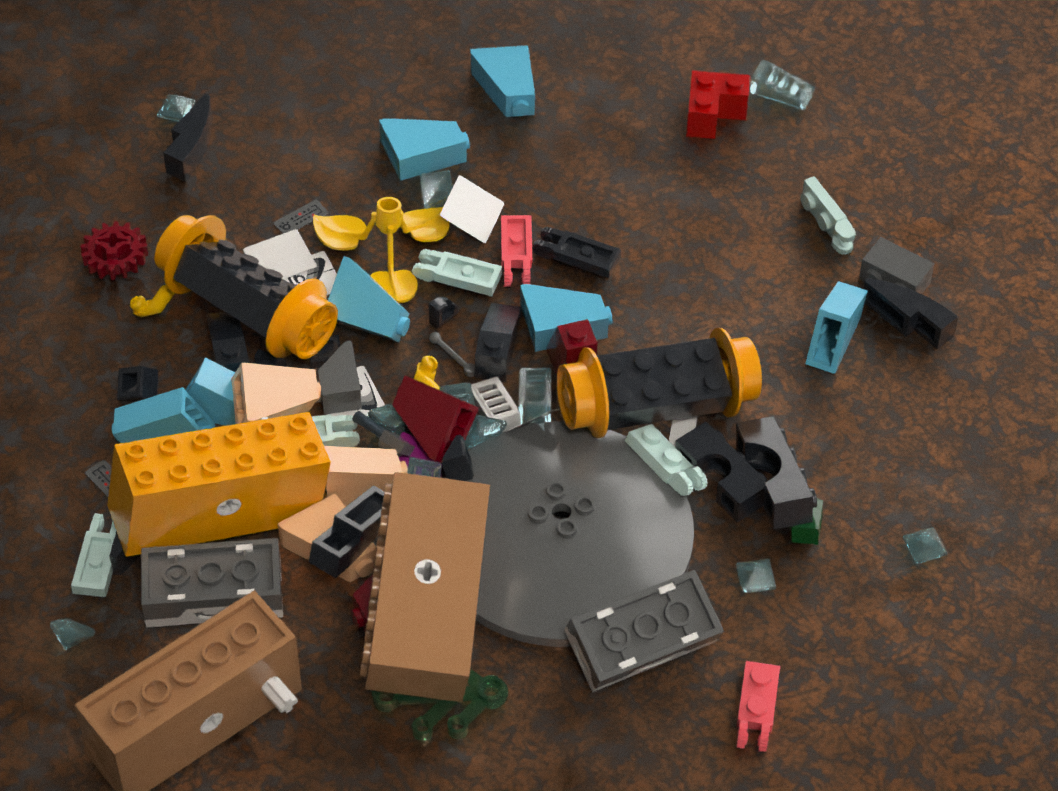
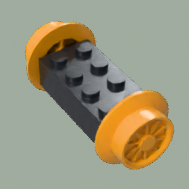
[154,215,338,359]
[557,328,762,438]

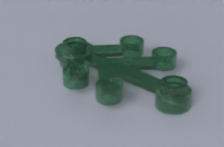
[372,668,508,741]

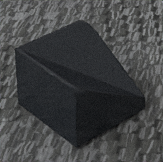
[117,366,159,401]
[442,434,474,481]

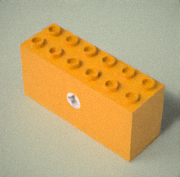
[107,412,331,557]

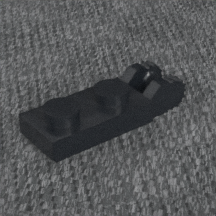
[532,226,621,278]

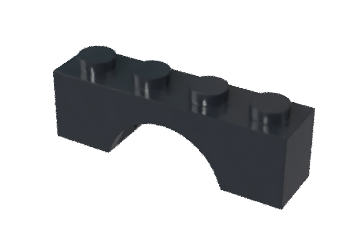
[736,416,817,529]

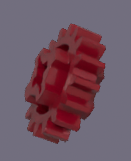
[80,221,149,280]

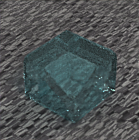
[420,170,453,209]

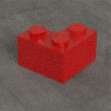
[686,70,750,139]

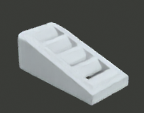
[468,377,521,436]

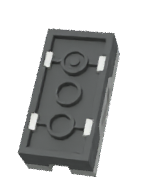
[141,538,283,627]
[564,569,724,692]

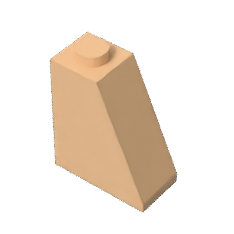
[231,363,321,424]
[324,446,409,507]
[278,494,377,582]

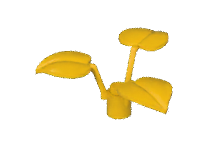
[313,197,450,303]

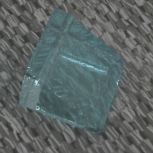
[368,403,408,436]

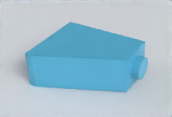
[471,45,535,117]
[379,118,470,181]
[328,256,410,342]
[805,281,868,374]
[520,284,613,352]
[185,358,236,426]
[112,387,215,443]

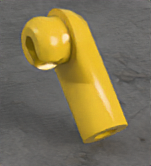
[130,285,175,318]
[414,356,443,391]

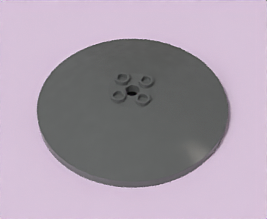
[444,422,694,647]

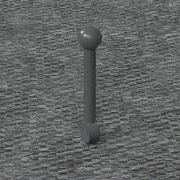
[429,332,475,377]

